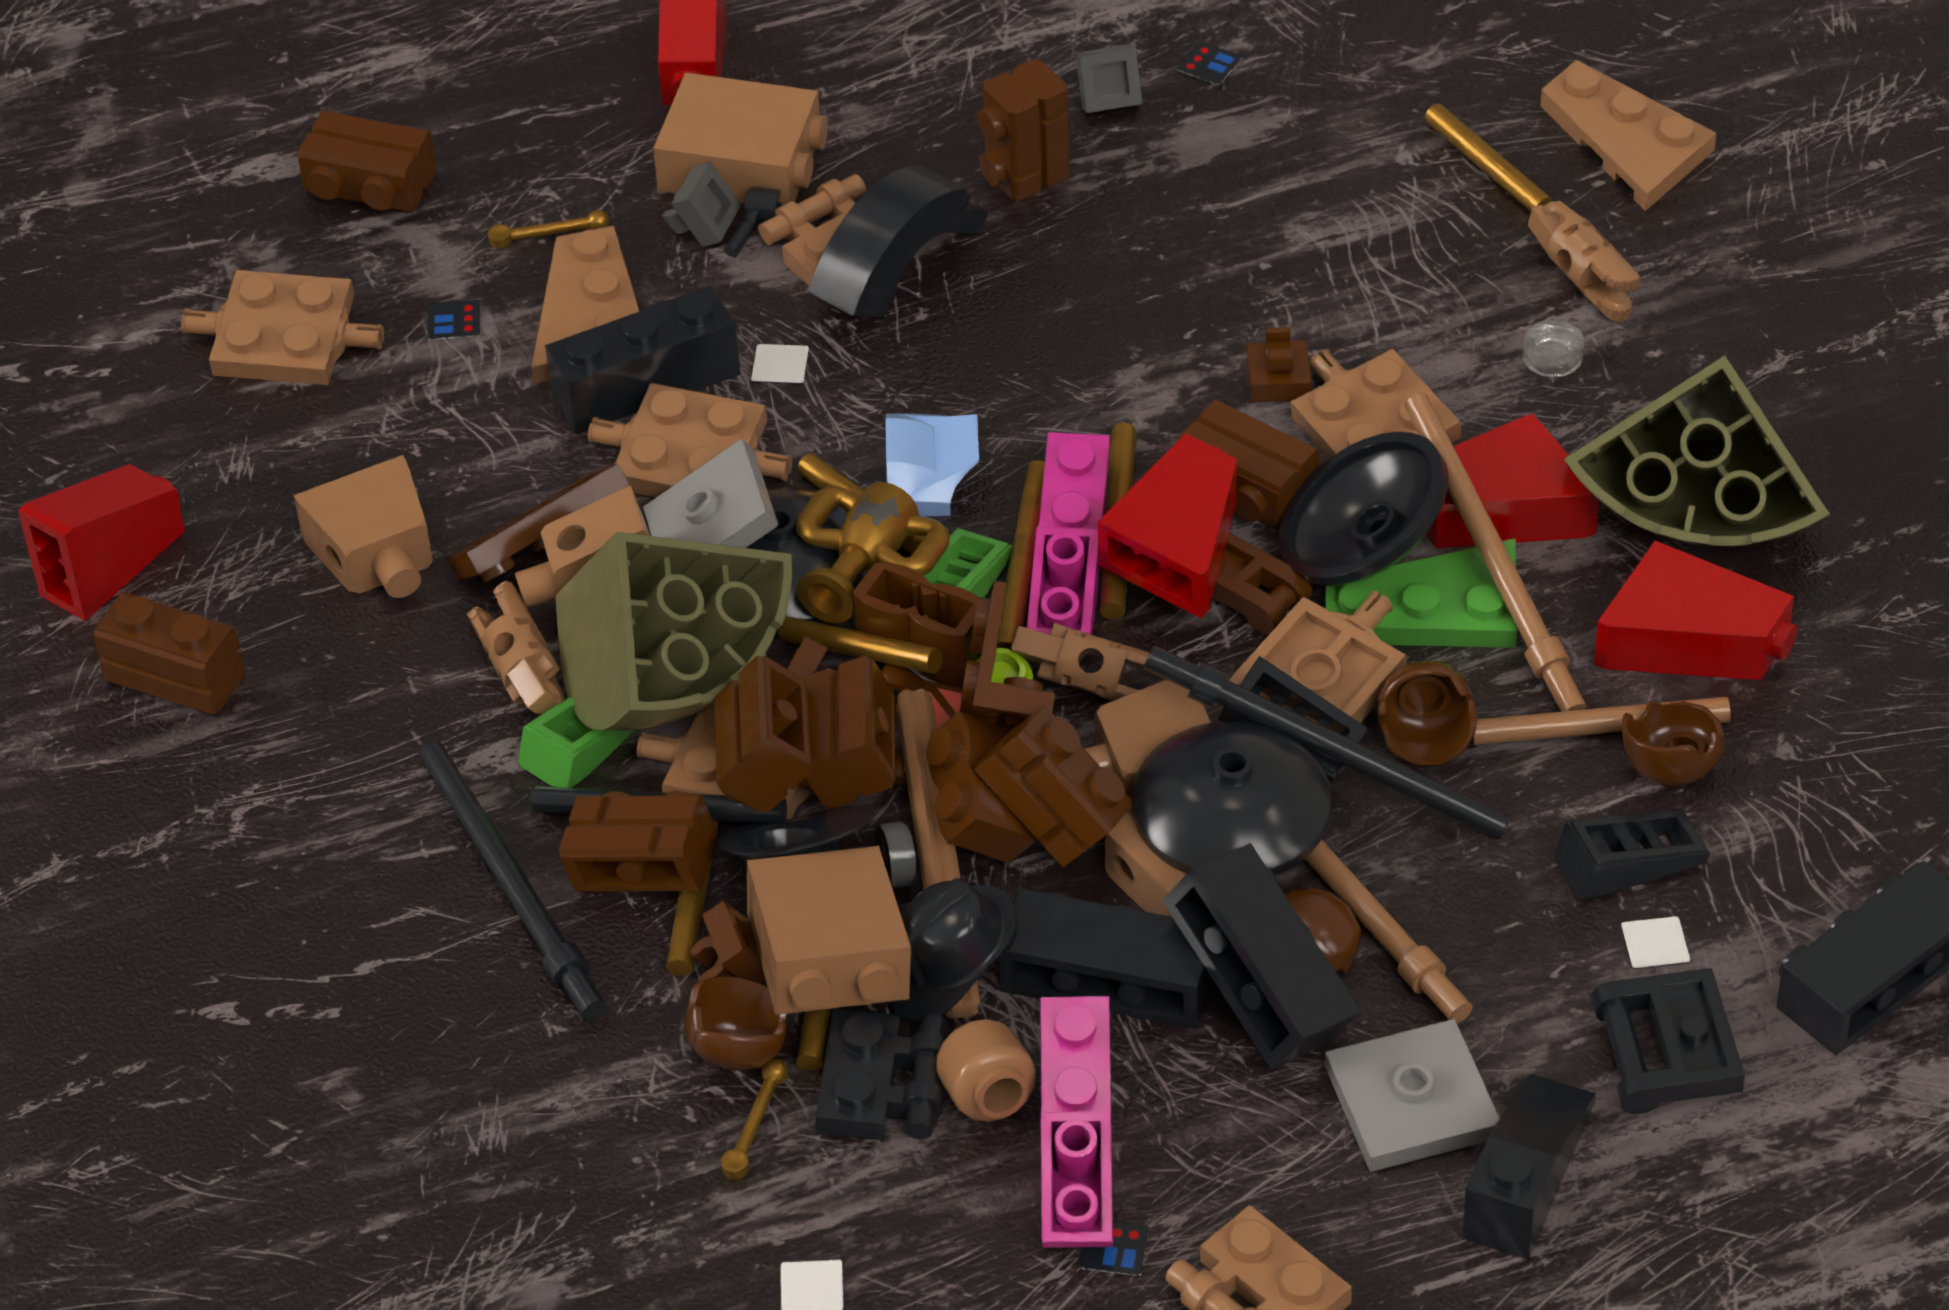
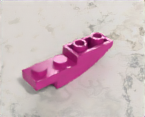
[1027,432,1110,635]
[1041,996,1113,1248]

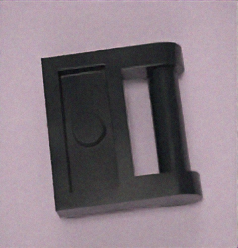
[1591,968,1745,1114]

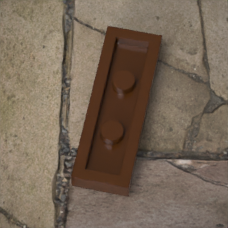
[446,463,630,582]

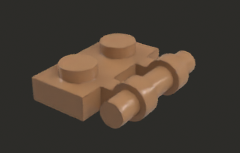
[758,174,866,286]
[1165,1205,1352,1310]

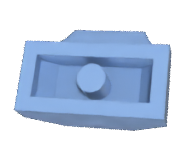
[885,414,979,517]

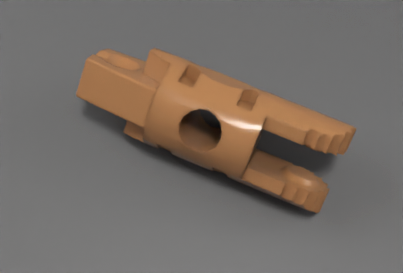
[1528,201,1641,323]
[467,580,565,715]
[1010,623,1160,701]

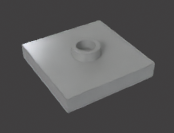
[643,439,778,548]
[1325,1019,1500,1172]

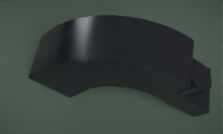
[807,165,988,317]

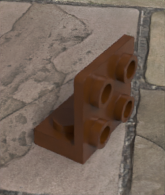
[960,580,1055,730]

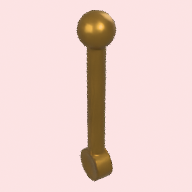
[488,210,610,249]
[721,1059,789,1180]

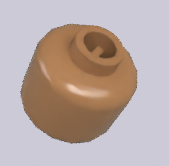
[936,1019,1036,1122]

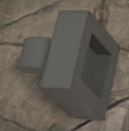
[1076,44,1143,113]
[663,161,742,247]

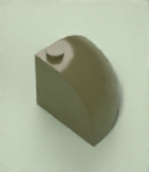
[1564,355,1830,547]
[555,532,792,731]

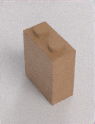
[653,72,828,205]
[747,846,911,1015]

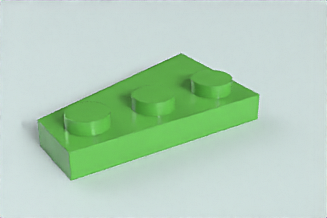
[1325,538,1517,648]

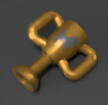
[796,482,950,624]

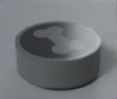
[874,821,916,889]

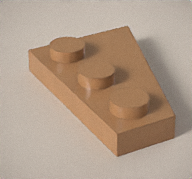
[1540,60,1716,211]
[531,226,639,384]

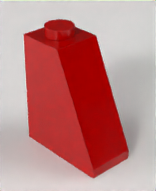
[658,0,727,105]
[1426,413,1599,548]
[1098,433,1237,619]
[18,464,185,622]
[1594,541,1798,680]

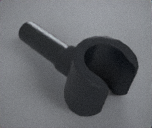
[724,187,783,258]

